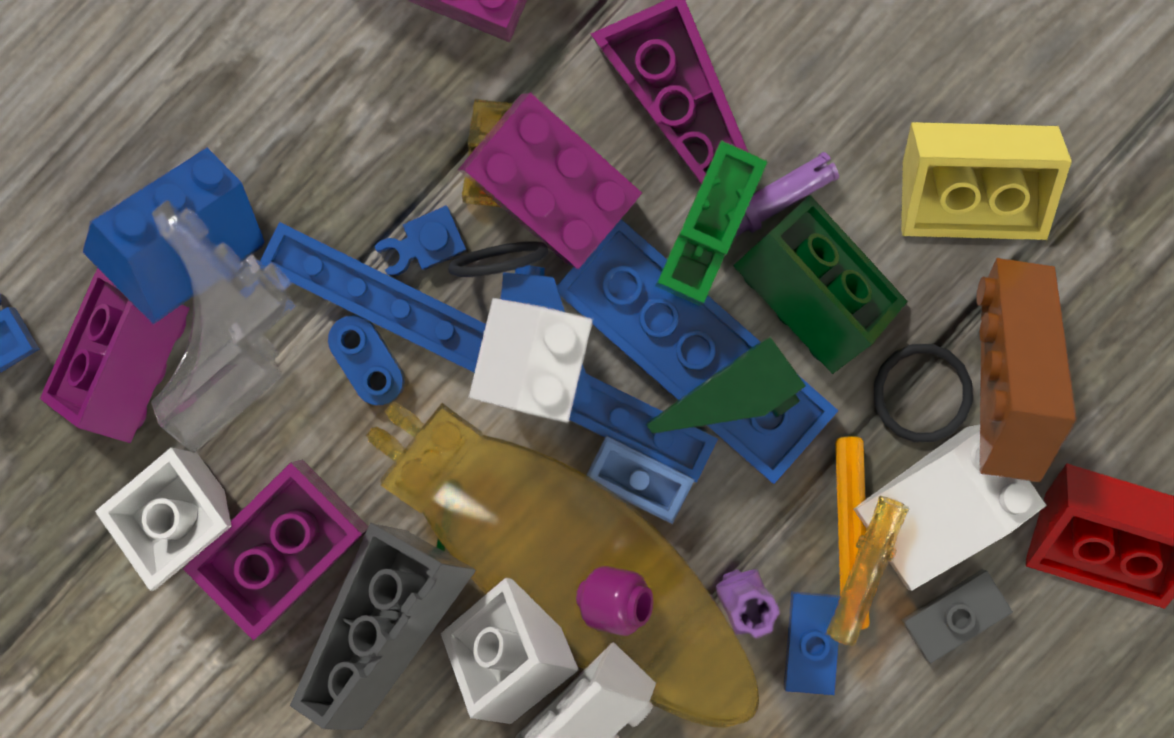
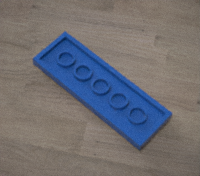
[557,219,839,484]

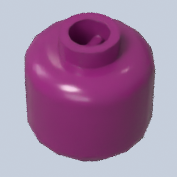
[576,566,654,636]

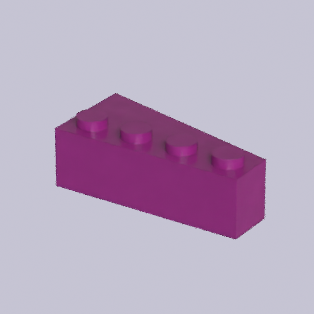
[591,0,760,185]

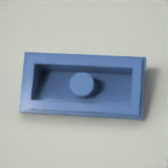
[585,436,695,524]

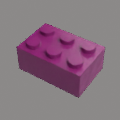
[458,92,642,269]
[183,459,368,641]

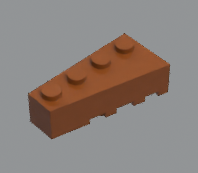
[976,258,1076,482]

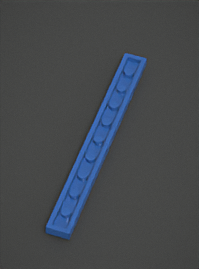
[258,222,718,483]

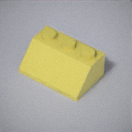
[901,122,1072,240]

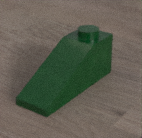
[645,337,806,433]

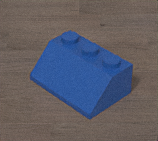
[83,147,265,325]

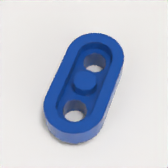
[328,316,405,405]

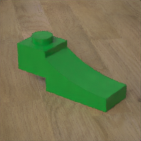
[655,141,768,306]

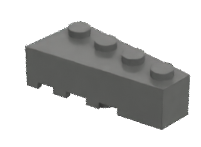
[290,523,476,730]

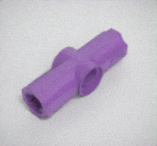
[716,569,780,638]

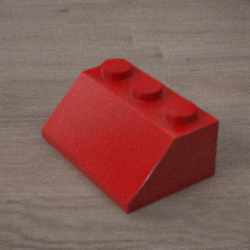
[1026,463,1174,609]

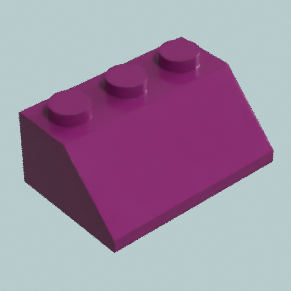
[40,268,190,443]

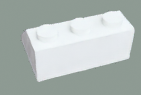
[515,642,656,738]

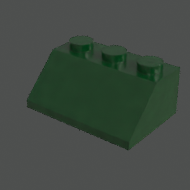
[733,195,908,374]

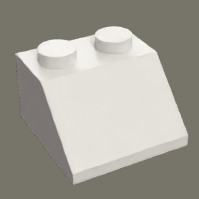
[469,298,592,422]
[95,448,231,591]
[441,578,578,724]

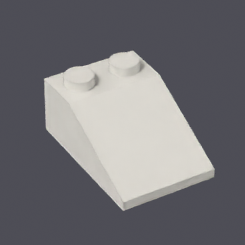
[853,425,1046,591]

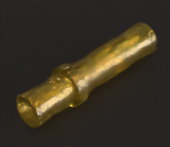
[826,496,910,646]

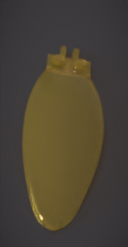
[366,402,759,728]

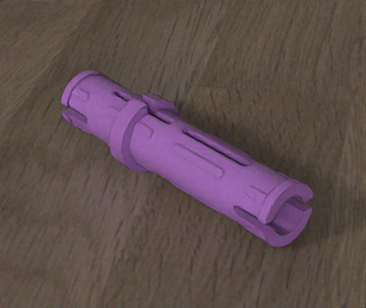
[734,152,839,238]

